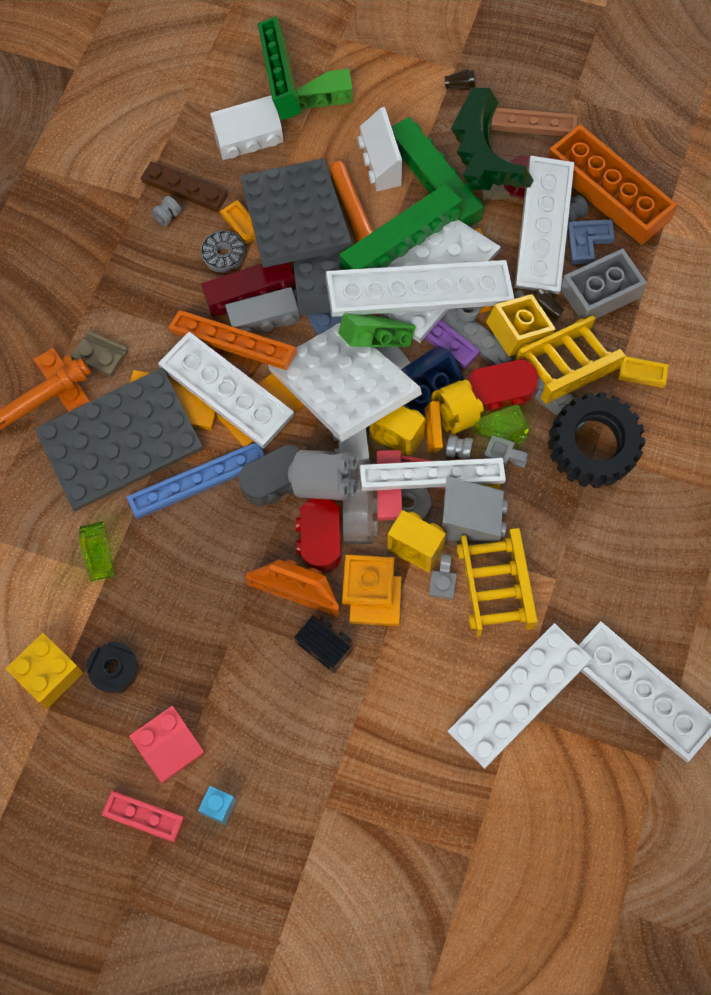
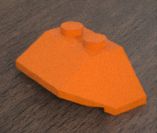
[245,559,340,618]

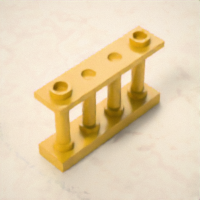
[515,315,626,404]
[456,528,538,637]

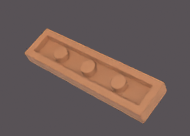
[490,108,577,137]

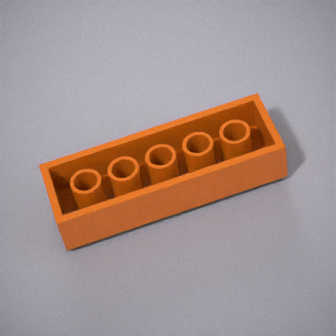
[548,124,677,245]

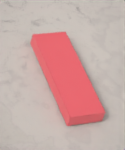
[377,450,402,521]
[101,791,185,843]

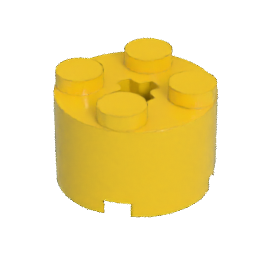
[431,379,484,435]

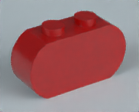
[468,359,539,412]
[296,498,341,573]

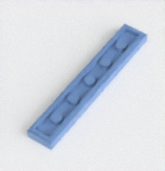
[126,443,265,520]

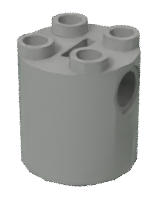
[288,450,358,500]

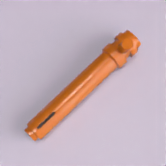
[330,161,373,243]
[0,355,92,431]

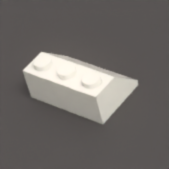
[210,96,283,160]
[357,107,402,192]

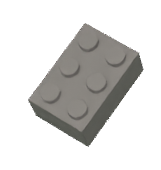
[561,248,647,319]

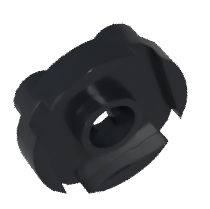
[86,642,138,693]

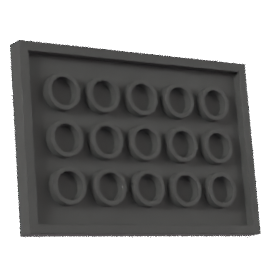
[240,158,352,268]
[35,367,203,512]

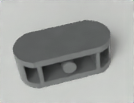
[239,445,300,506]

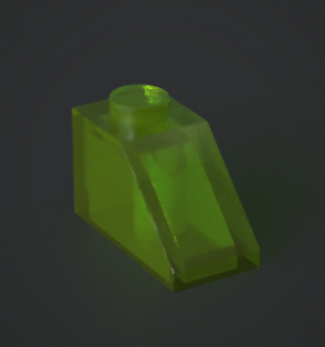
[473,404,530,445]
[78,521,115,581]

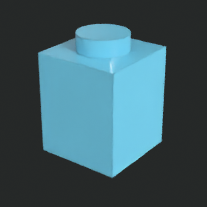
[198,786,237,826]

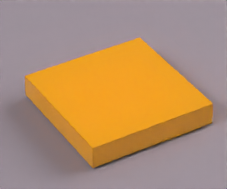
[342,555,394,607]
[349,576,402,626]

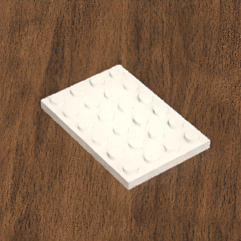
[379,219,501,343]
[268,322,422,442]

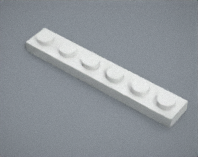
[359,458,506,491]

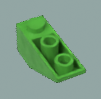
[297,69,353,110]
[338,313,416,347]

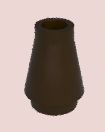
[445,69,476,90]
[534,288,564,320]

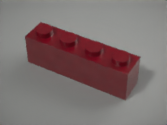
[201,262,296,317]

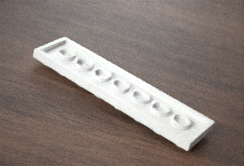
[325,260,514,317]

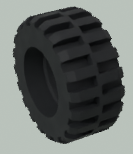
[548,392,645,488]

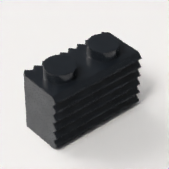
[294,615,353,673]

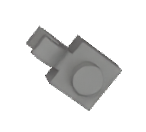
[484,435,528,468]
[429,554,457,600]

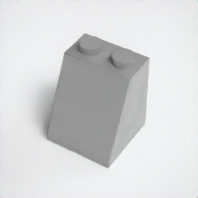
[442,477,508,543]

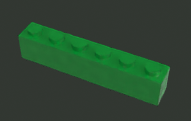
[257,16,302,121]
[391,117,484,227]
[339,184,463,270]

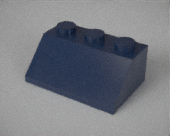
[401,345,464,418]

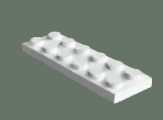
[514,156,574,294]
[158,332,295,449]
[578,621,711,763]
[448,623,592,769]

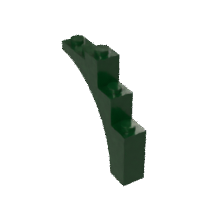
[451,87,534,191]

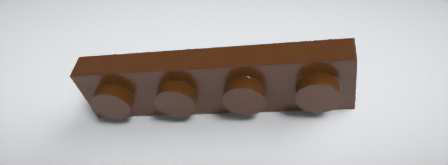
[141,161,228,213]

